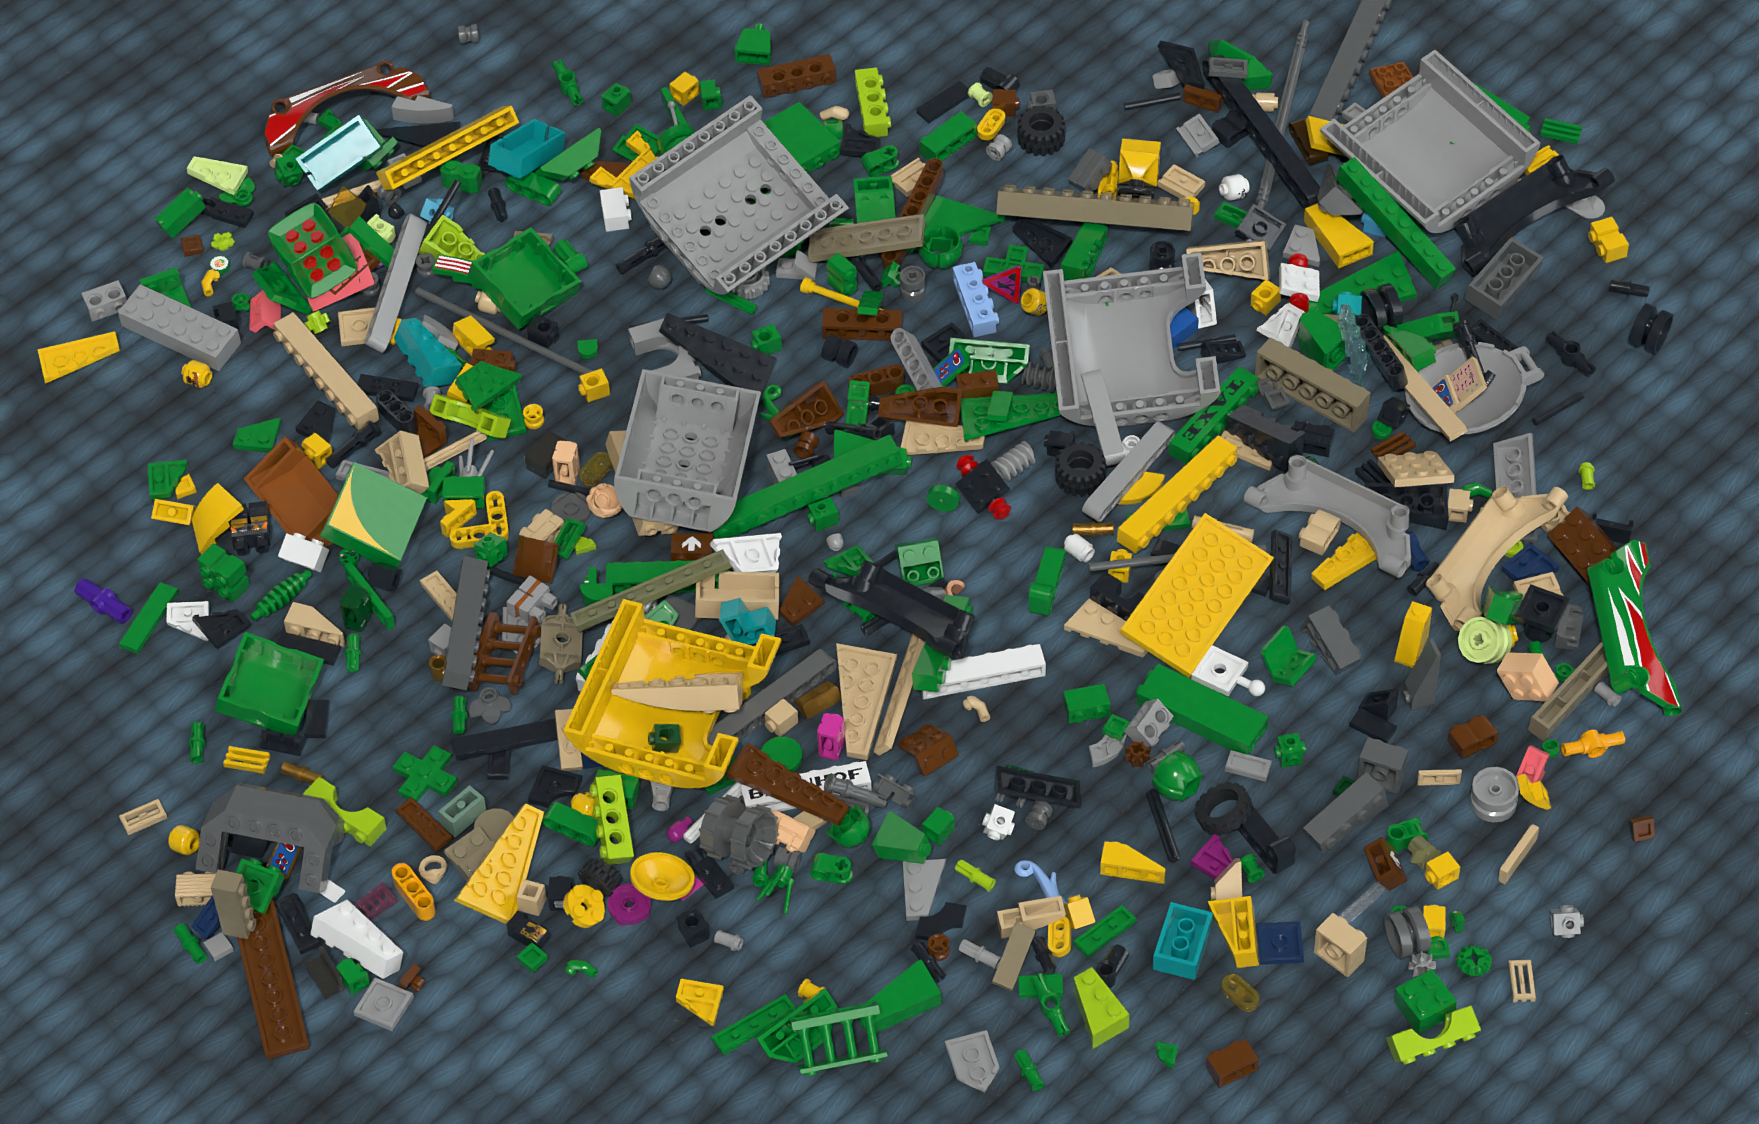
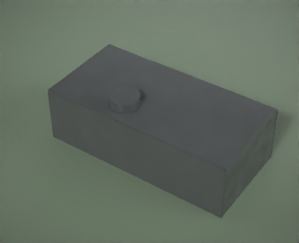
[1464,237,1544,320]

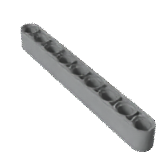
[364,213,427,353]

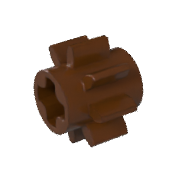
[1125,741,1150,768]

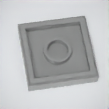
[353,978,414,1031]

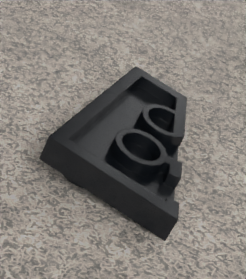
[1158,40,1205,89]

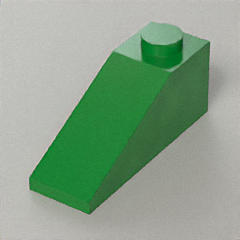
[1383,325,1436,371]

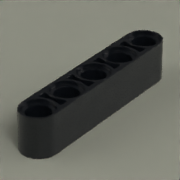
[1353,314,1408,389]

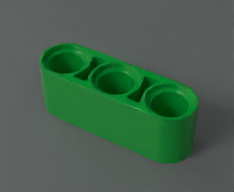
[504,172,562,206]
[542,802,600,847]

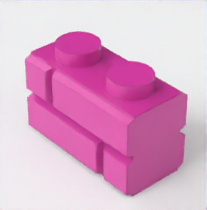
[817,713,845,761]

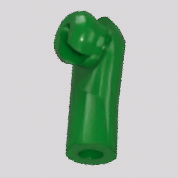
[1461,482,1492,499]
[565,960,598,979]

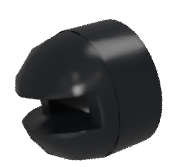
[388,202,405,219]

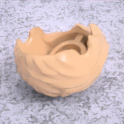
[586,483,622,518]

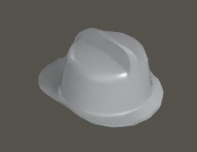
[1565,195,1605,219]

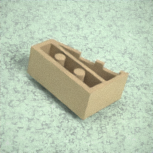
[375,431,429,494]

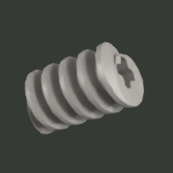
[991,441,1035,482]

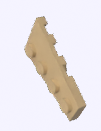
[901,420,986,455]

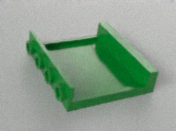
[763,102,841,174]

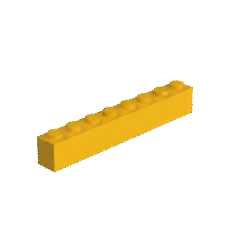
[376,105,519,190]
[1117,435,1238,553]

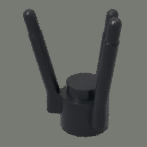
[788,452,831,469]

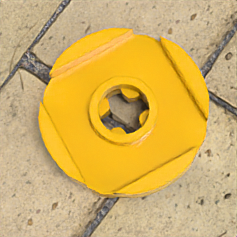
[563,885,605,928]

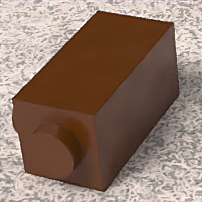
[470,349,517,372]

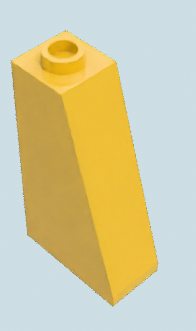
[1304,203,1374,269]

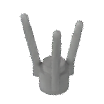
[459,438,494,477]

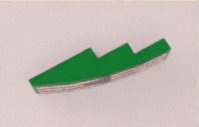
[432,254,480,289]

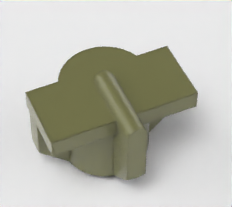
[1407,836,1441,870]

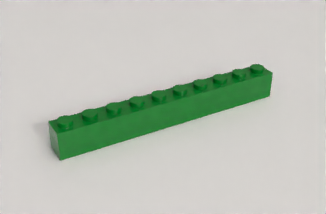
[711,434,902,539]

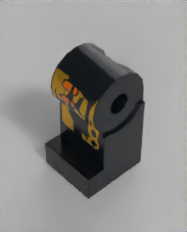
[506,911,550,949]

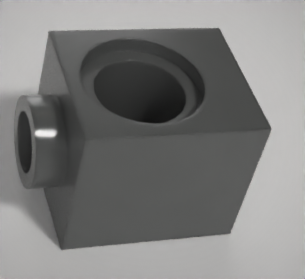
[1027,89,1056,110]

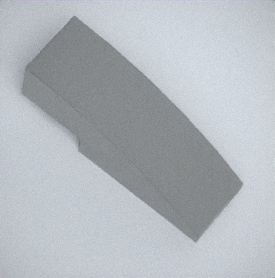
[391,96,454,123]

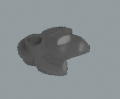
[469,687,511,725]

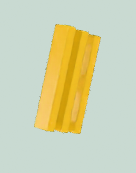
[223,746,270,774]

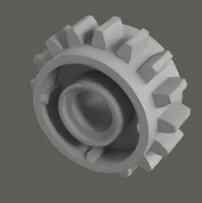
[731,267,770,299]

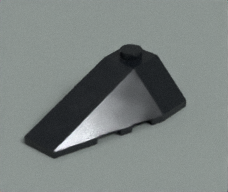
[376,121,460,146]

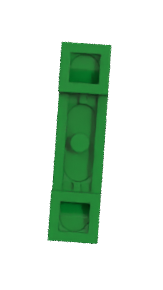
[845,380,870,433]

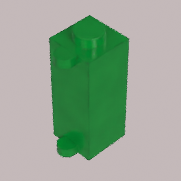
[154,188,206,239]

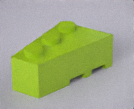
[1073,967,1130,1049]

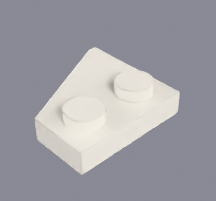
[1256,303,1305,348]
[166,601,210,641]

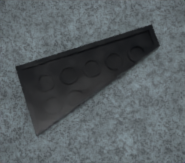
[659,313,777,395]

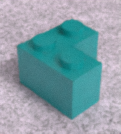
[719,598,776,645]

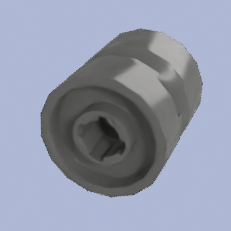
[900,266,926,303]

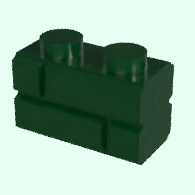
[339,585,372,633]

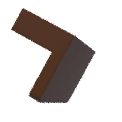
[1183,84,1225,113]

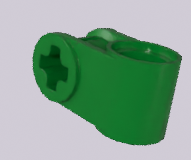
[861,145,899,177]
[1386,818,1429,852]
[810,853,853,884]

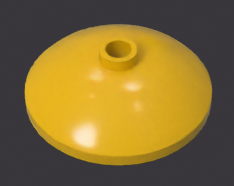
[630,852,695,901]

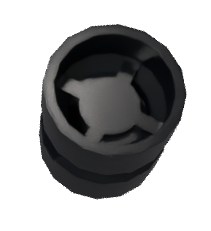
[1149,241,1175,271]
[821,334,858,367]

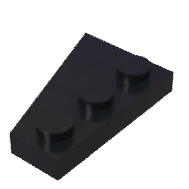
[1013,216,1072,268]

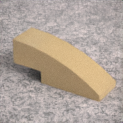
[997,896,1066,939]

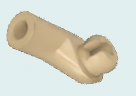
[963,696,990,722]

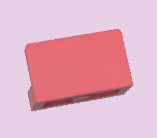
[249,290,281,333]

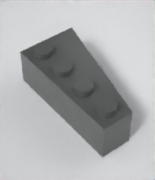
[1303,772,1389,853]

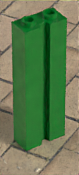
[1135,664,1269,755]

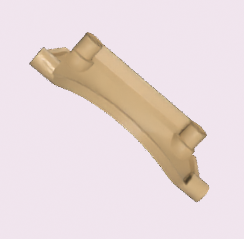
[1426,486,1568,631]

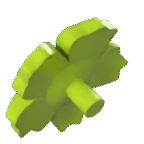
[211,232,235,251]

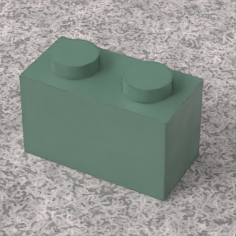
[438,785,486,837]

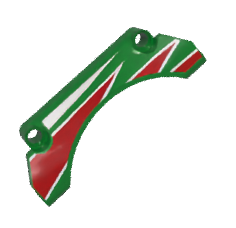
[1587,539,1682,716]

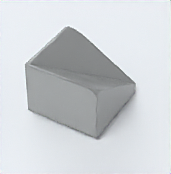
[1153,69,1180,89]

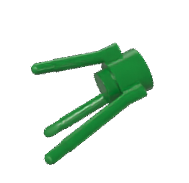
[756,865,794,914]

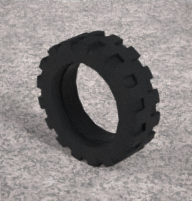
[1194,782,1253,835]

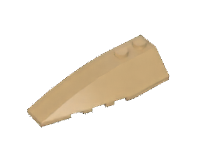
[611,672,743,713]

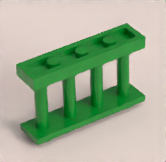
[789,1001,888,1076]

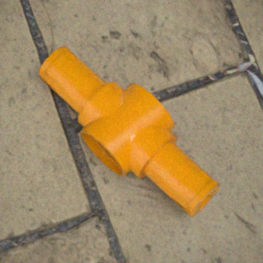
[1561,730,1625,758]

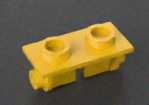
[1097,161,1119,196]

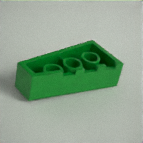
[1061,222,1108,281]
[1481,586,1523,625]

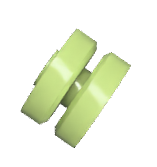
[1458,617,1512,664]

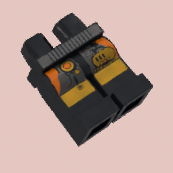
[230,501,271,556]

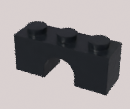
[1090,571,1145,621]

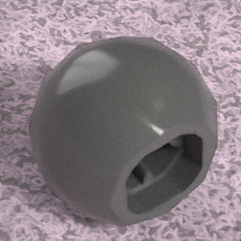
[648,265,671,289]

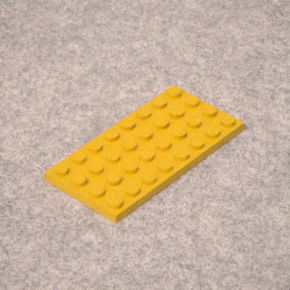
[1119,513,1274,678]

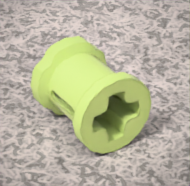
[968,83,993,107]

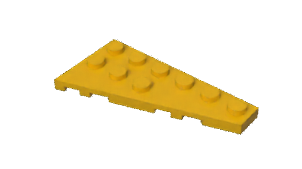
[454,804,544,924]

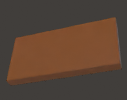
[1369,62,1413,98]

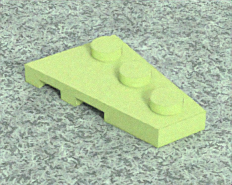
[187,156,248,195]

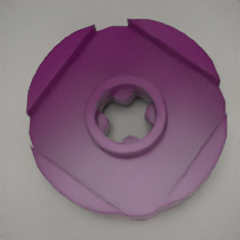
[608,884,651,926]

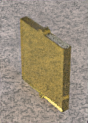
[328,186,367,227]

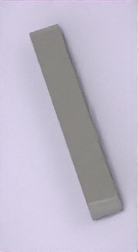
[1082,421,1176,522]

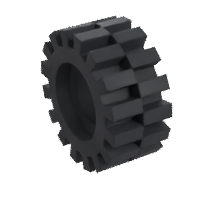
[578,858,620,897]

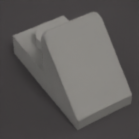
[776,250,817,280]

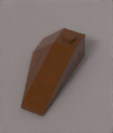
[769,380,844,438]

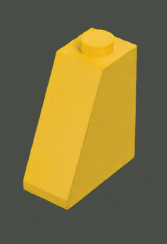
[1394,601,1432,668]

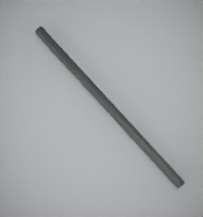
[1087,544,1267,571]

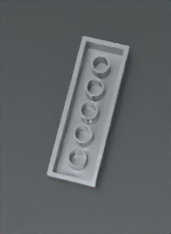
[118,285,241,371]

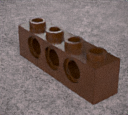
[757,54,836,99]
[822,308,903,341]

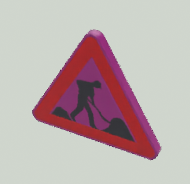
[982,265,1021,304]

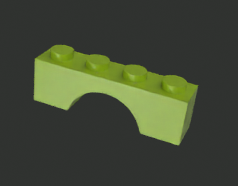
[429,394,511,438]
[303,777,387,847]
[1386,1005,1481,1065]

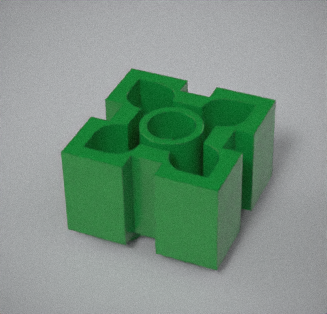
[197,543,250,603]

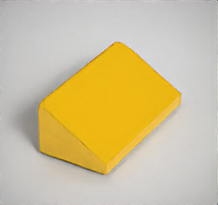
[151,499,197,526]

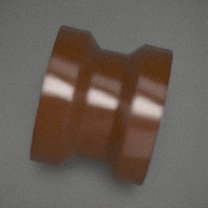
[928,933,950,961]

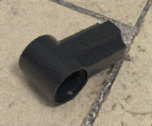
[980,67,1020,90]
[1096,944,1129,989]

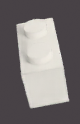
[600,187,632,232]
[278,533,329,573]

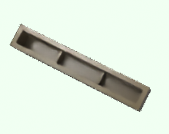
[1528,641,1609,741]

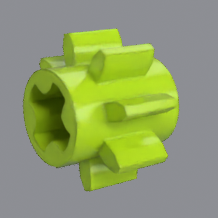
[304,310,330,334]

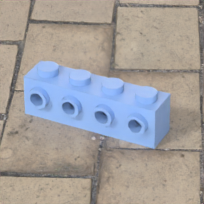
[953,262,999,337]

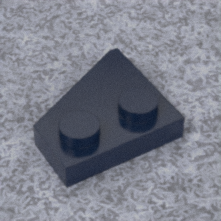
[1501,543,1559,581]

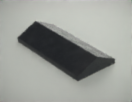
[994,766,1081,808]

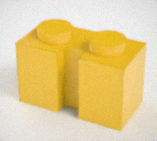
[1588,217,1629,263]

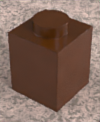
[992,89,1020,117]

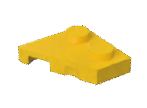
[676,979,724,1026]

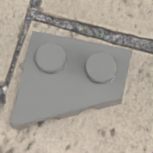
[1283,225,1320,267]

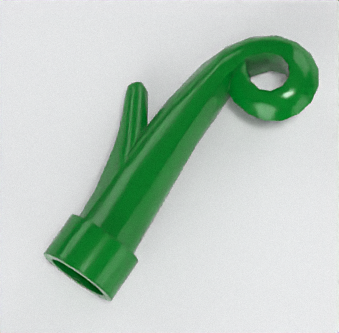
[760,384,797,438]

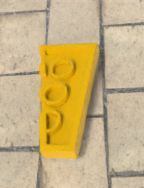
[37,331,120,383]
[1311,532,1376,590]

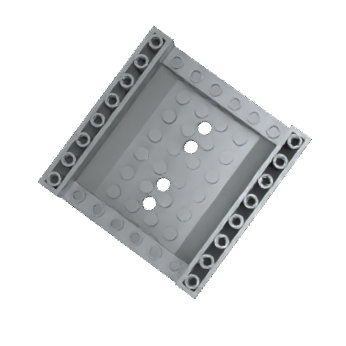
[629,95,849,294]

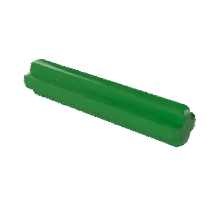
[705,287,757,315]

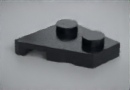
[840,123,881,157]
[295,400,335,444]
[192,609,250,649]

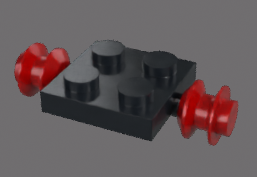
[955,455,1011,519]

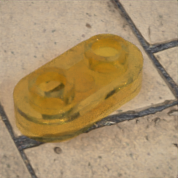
[580,452,612,486]
[1222,974,1259,1012]

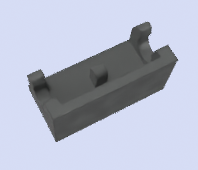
[1555,604,1584,651]

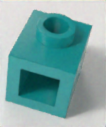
[1331,292,1362,318]

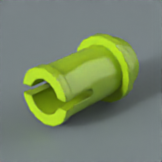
[1578,462,1595,490]

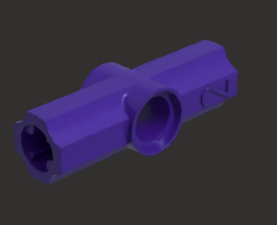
[74,579,132,624]

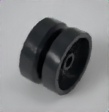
[1360,283,1403,331]
[1629,303,1674,354]

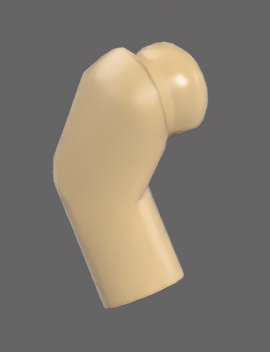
[820,106,849,120]

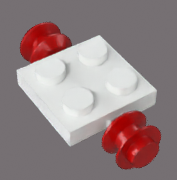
[1279,253,1320,312]

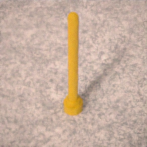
[800,277,884,310]

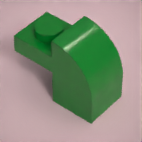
[580,567,614,607]

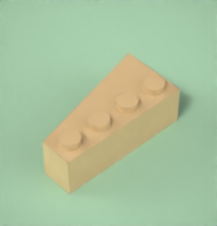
[1186,239,1270,280]

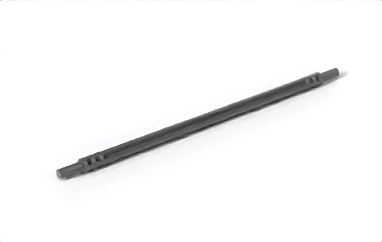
[1256,20,1310,210]

